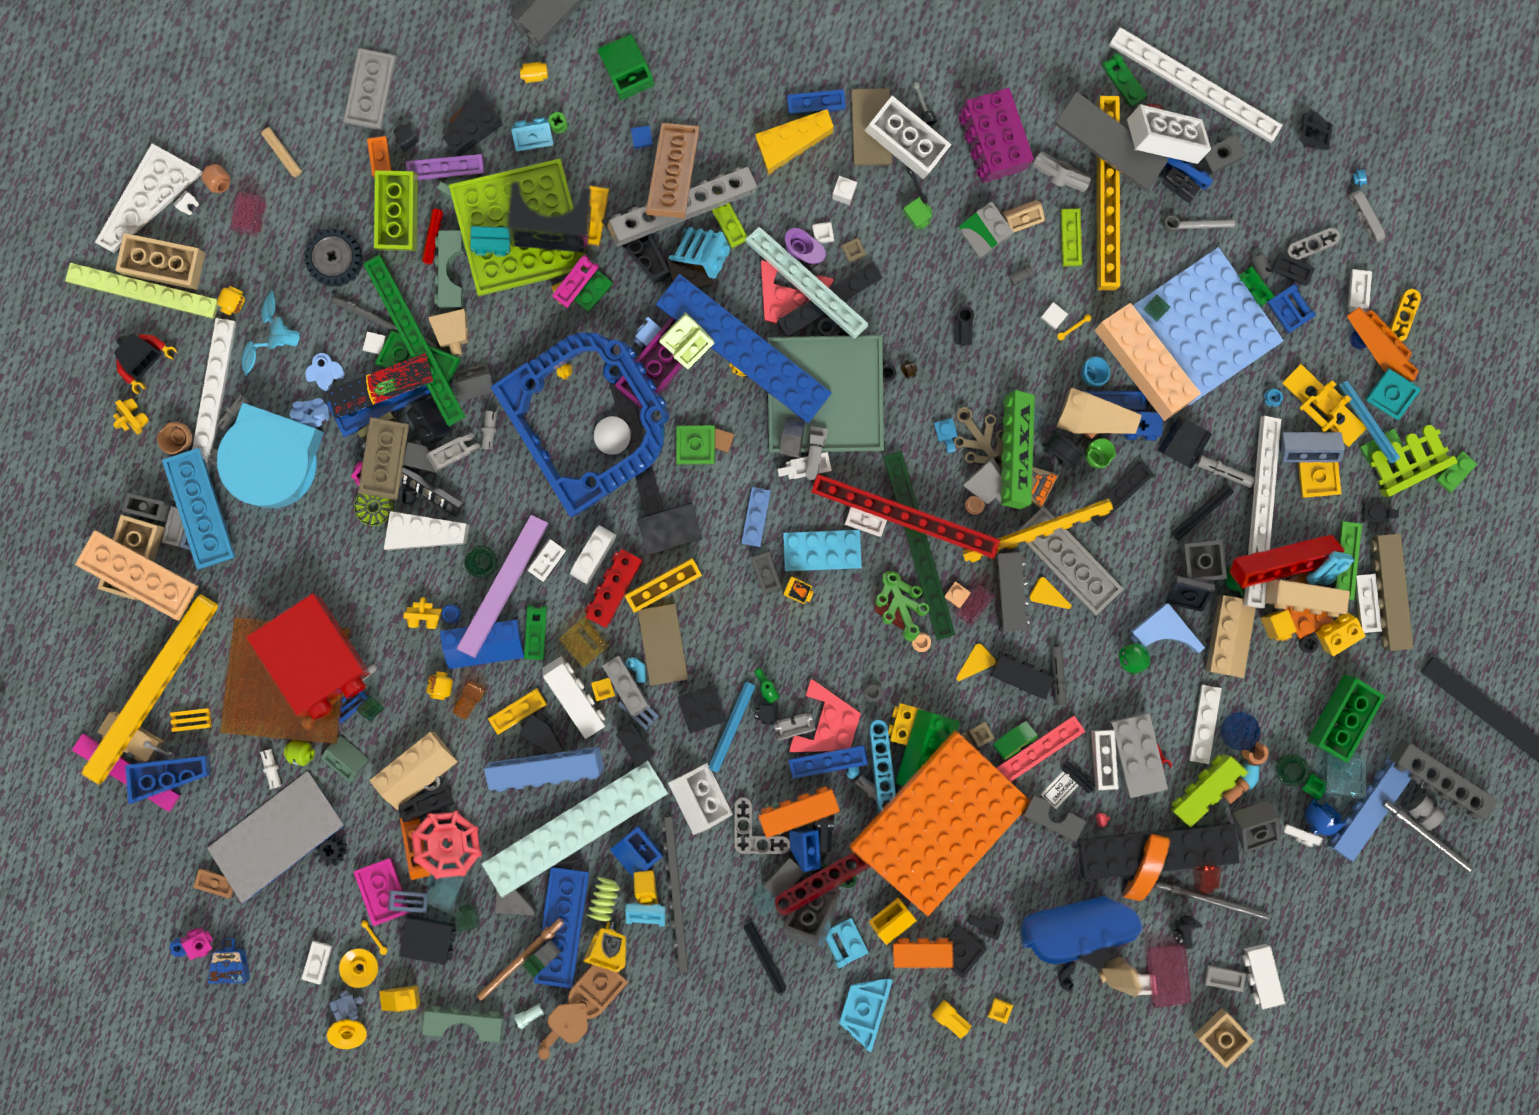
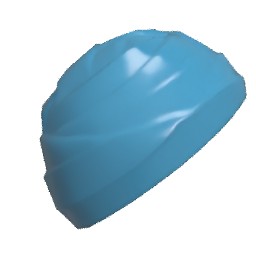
[1081,356,1110,387]

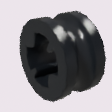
[1299,636,1318,653]

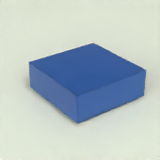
[631,126,653,149]

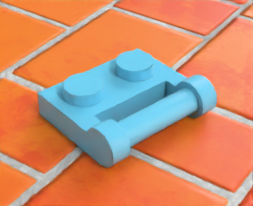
[1306,551,1355,585]
[625,903,666,927]
[826,917,869,968]

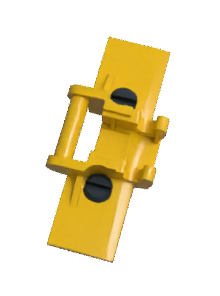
[1282,364,1366,447]

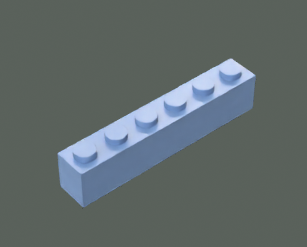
[484,747,604,792]
[1329,754,1414,861]

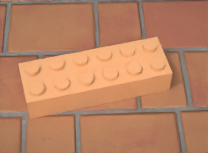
[1095,303,1201,421]

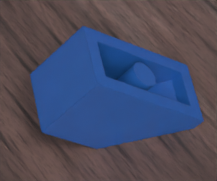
[789,827,821,872]

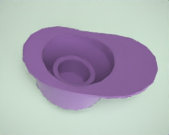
[785,228,826,264]

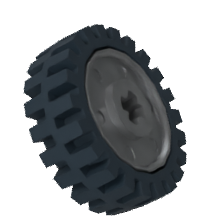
[304,228,363,287]

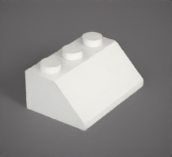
[668,763,733,835]

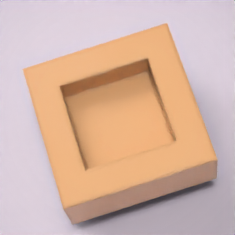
[944,581,971,608]

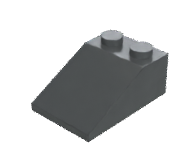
[783,878,842,950]

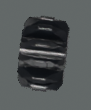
[314,833,348,866]

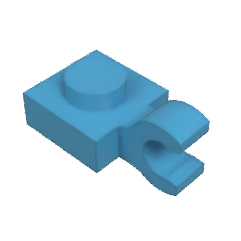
[934,418,957,454]

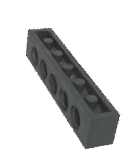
[1388,740,1498,820]

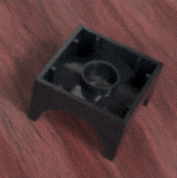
[508,181,591,253]

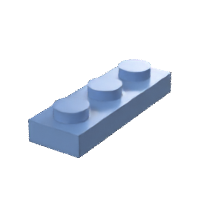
[741,487,771,547]

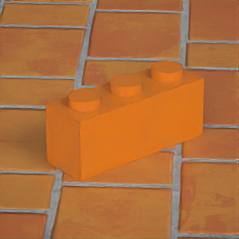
[893,938,954,968]

